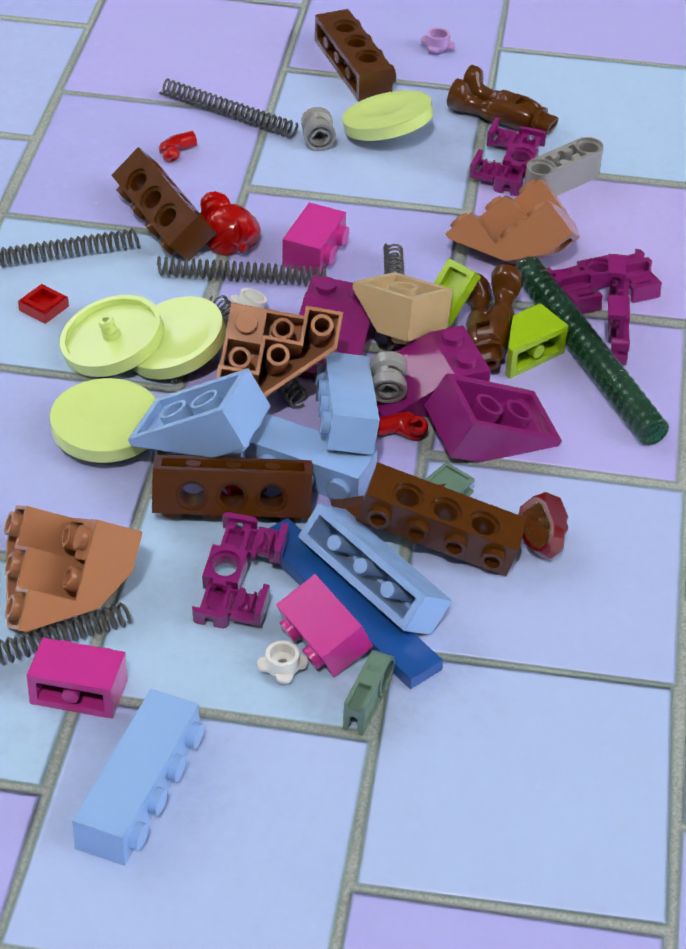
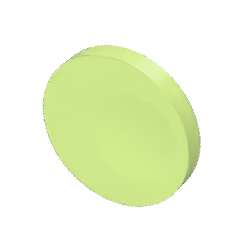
[342,90,434,141]
[60,295,164,377]
[132,296,227,380]
[50,378,156,463]

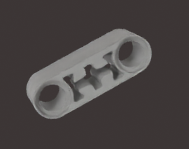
[524,137,604,196]

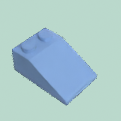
[128,368,270,458]

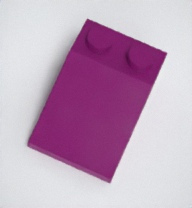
[299,275,376,379]
[376,325,491,417]
[424,373,562,462]

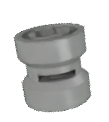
[301,107,336,151]
[370,351,407,403]

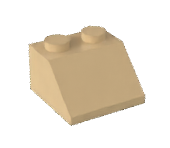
[353,272,453,344]

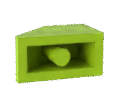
[505,303,568,379]

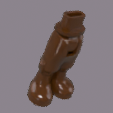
[447,64,559,135]
[465,264,523,370]

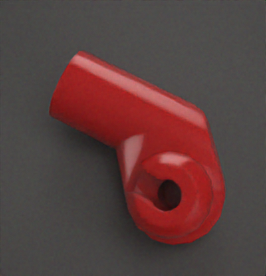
[159,131,197,162]
[377,411,428,440]

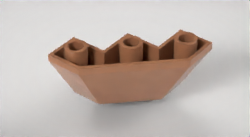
[445,178,580,264]
[216,302,343,397]
[4,505,143,632]

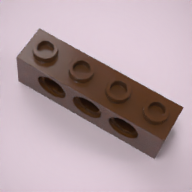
[315,9,396,102]
[111,147,217,262]
[152,455,313,522]
[356,462,527,577]

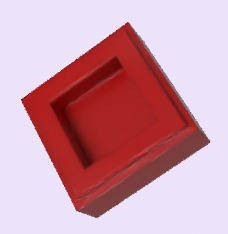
[18,284,69,324]

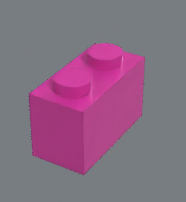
[282,202,350,275]
[276,574,373,677]
[26,637,127,719]

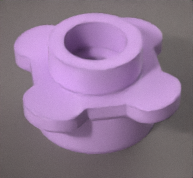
[421,27,455,54]

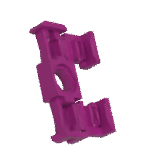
[469,117,546,196]
[545,249,662,316]
[608,253,630,365]
[192,512,289,629]

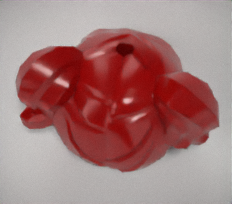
[200,191,261,256]

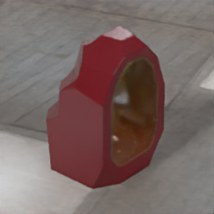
[518,492,569,560]

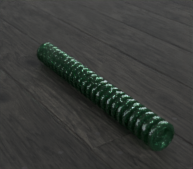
[516,256,669,446]

